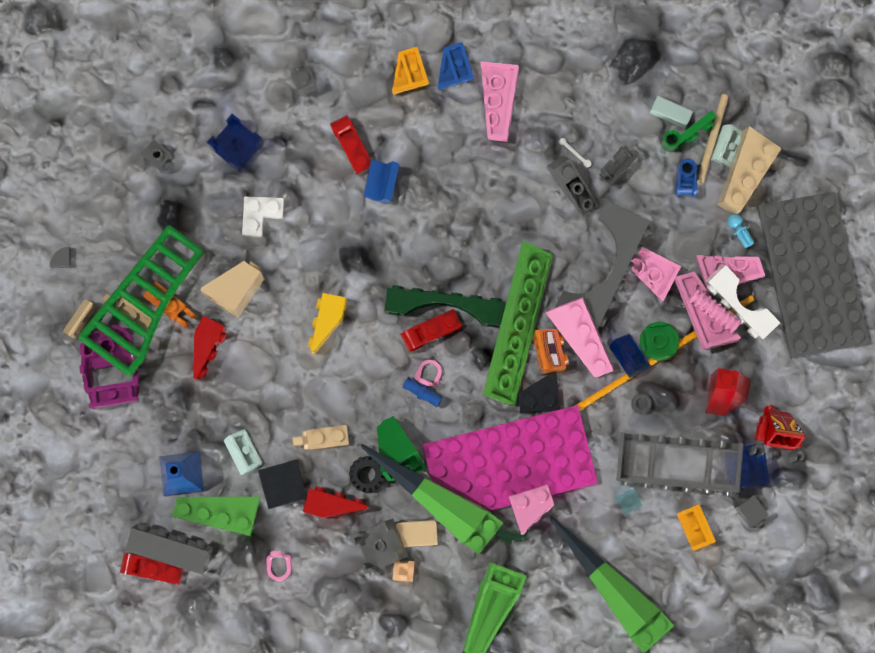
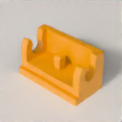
[676,504,716,551]

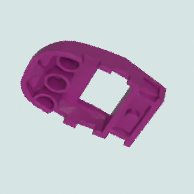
[79,325,140,410]

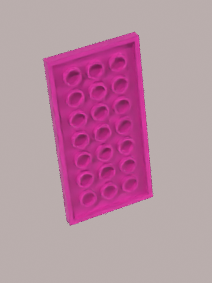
[422,405,598,511]

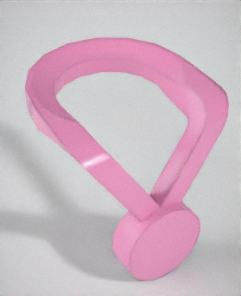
[415,360,442,387]
[266,551,292,581]

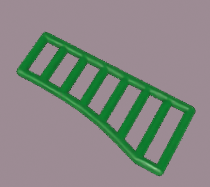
[78,225,204,376]

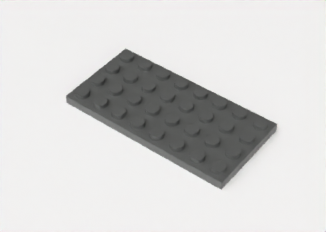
[757,191,870,359]

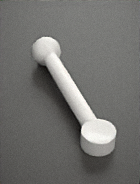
[559,138,591,168]

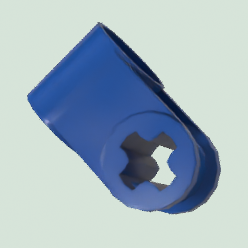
[675,159,697,197]

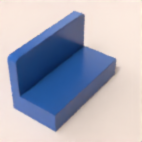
[363,160,399,204]

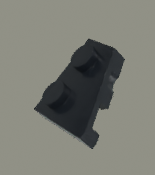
[518,372,560,414]

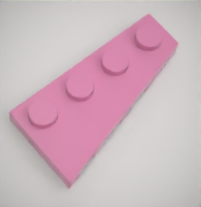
[546,297,614,377]

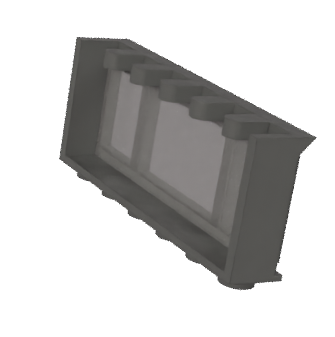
[616,432,744,497]

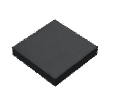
[258,459,307,509]

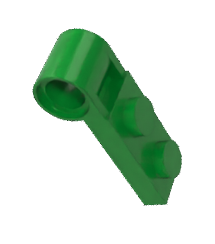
[661,110,716,152]

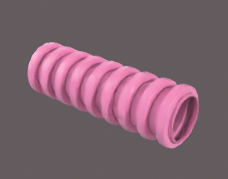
[689,288,742,334]

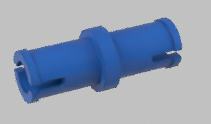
[402,377,443,408]

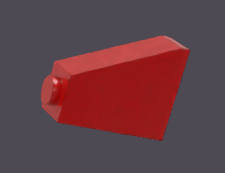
[705,368,751,416]

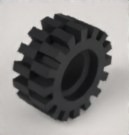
[349,456,385,493]

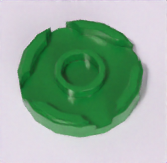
[640,322,679,361]

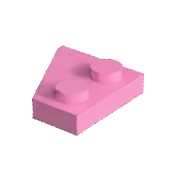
[509,485,554,535]

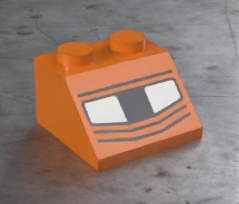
[533,329,568,375]

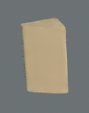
[63,299,97,339]
[396,520,438,547]

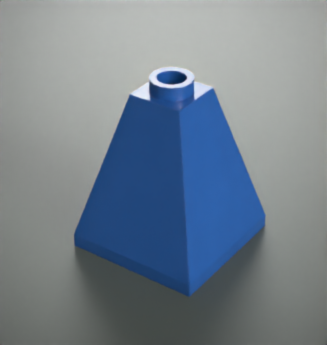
[159,451,204,496]

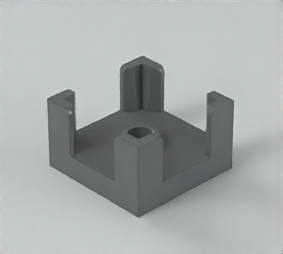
[350,519,408,574]

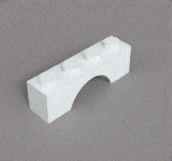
[705,265,780,339]

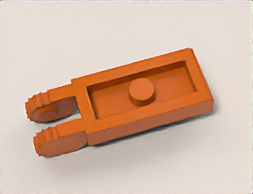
[143,281,197,329]

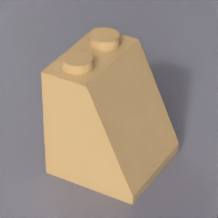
[200,261,264,318]

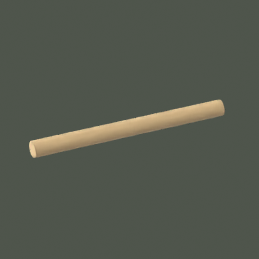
[697,94,729,184]

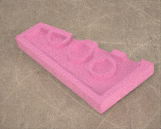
[481,61,519,142]
[675,272,741,351]

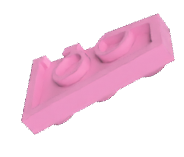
[631,247,681,302]
[696,255,765,294]

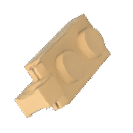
[102,294,152,330]
[292,425,349,451]

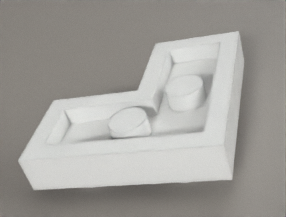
[242,197,284,237]

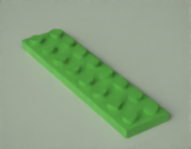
[483,242,553,406]

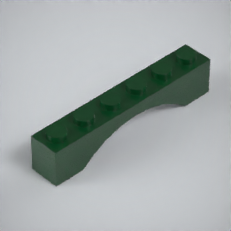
[384,285,506,328]

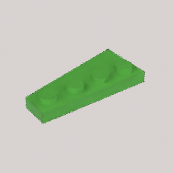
[172,496,261,536]

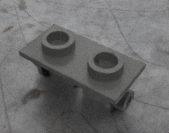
[599,145,638,185]

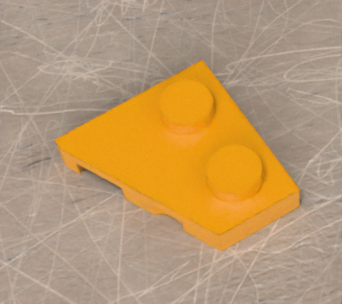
[392,47,429,95]

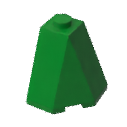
[377,416,427,481]

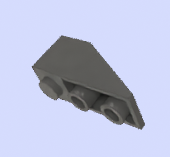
[546,155,599,217]

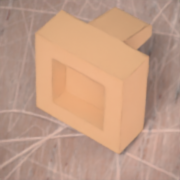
[393,560,415,582]

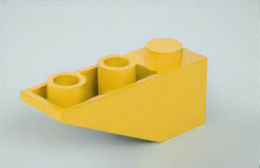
[308,293,347,354]

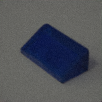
[609,334,651,378]

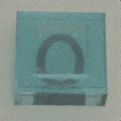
[615,488,643,515]

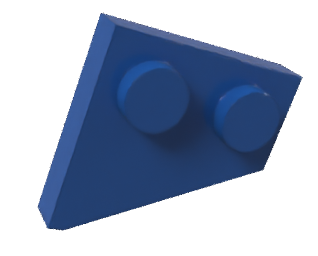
[438,42,474,91]

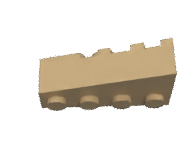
[717,126,782,215]

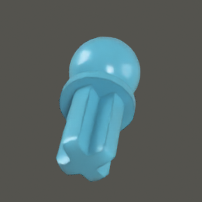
[727,214,754,248]

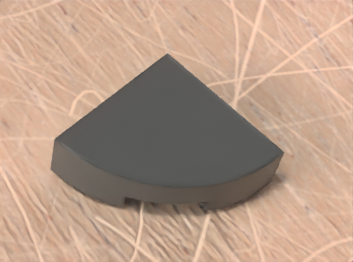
[49,247,71,268]

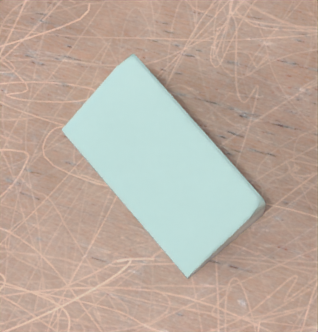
[650,96,693,129]
[711,124,742,168]
[224,429,263,475]

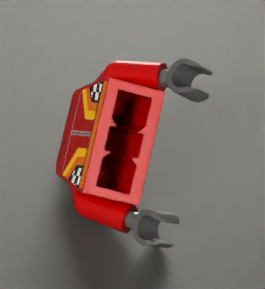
[749,405,806,462]

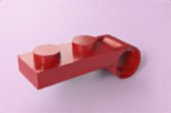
[330,115,371,175]
[400,309,462,352]
[119,553,183,585]

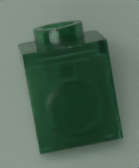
[497,528,528,545]

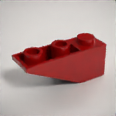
[193,316,228,382]
[302,486,369,518]

